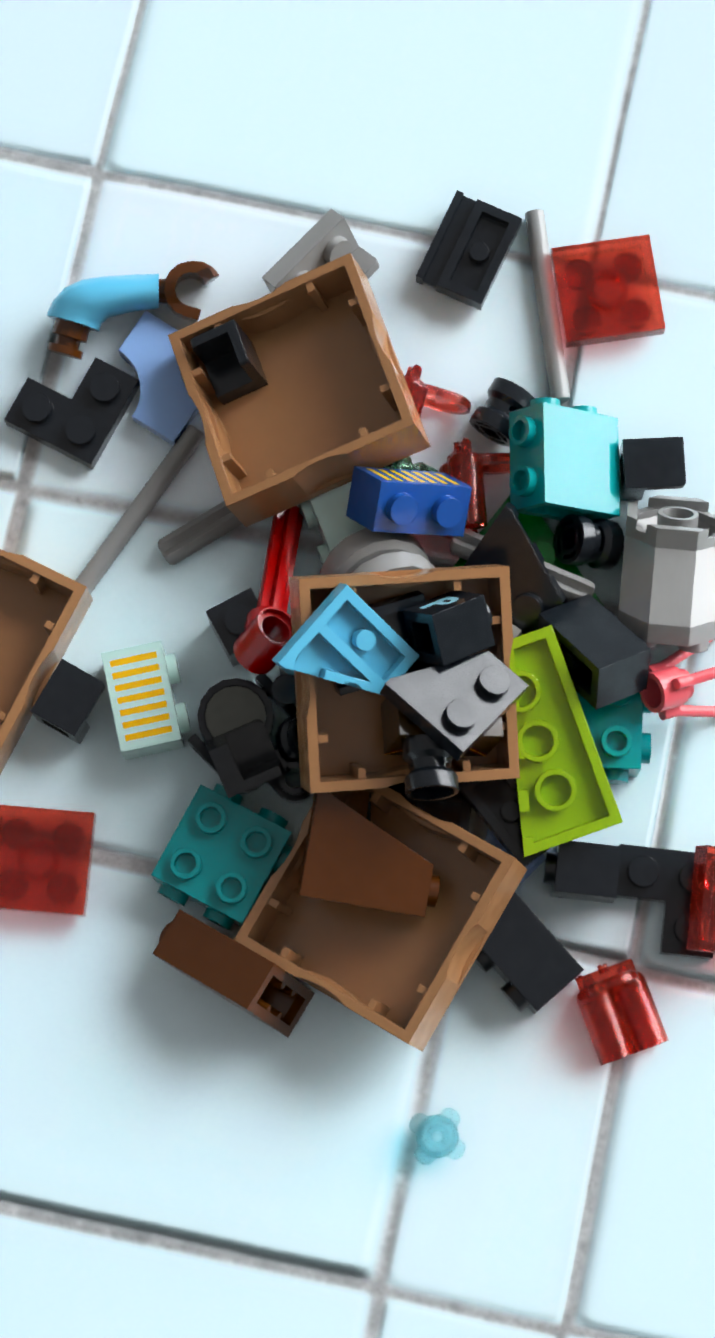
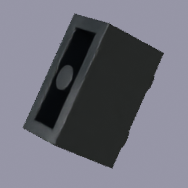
[538,594,651,710]
[475,892,584,1015]

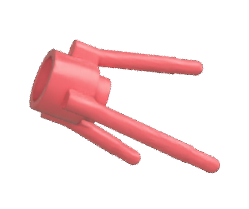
[639,639,715,720]

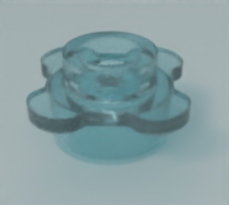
[409,1108,466,1165]

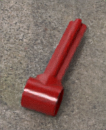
[233,505,303,674]

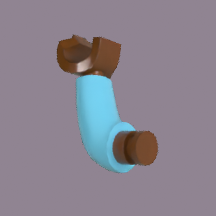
[47,261,219,360]

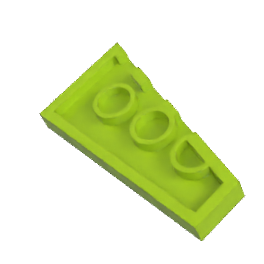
[510,625,623,857]

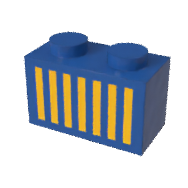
[346,466,472,537]

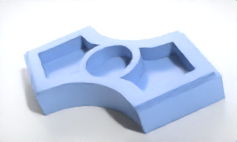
[118,310,199,446]

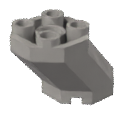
[618,495,715,653]

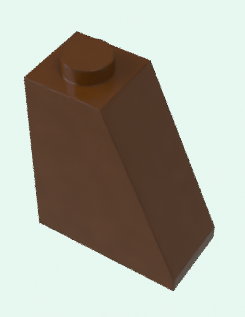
[297,792,440,917]
[152,909,315,1037]

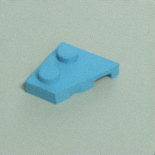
[272,583,420,695]

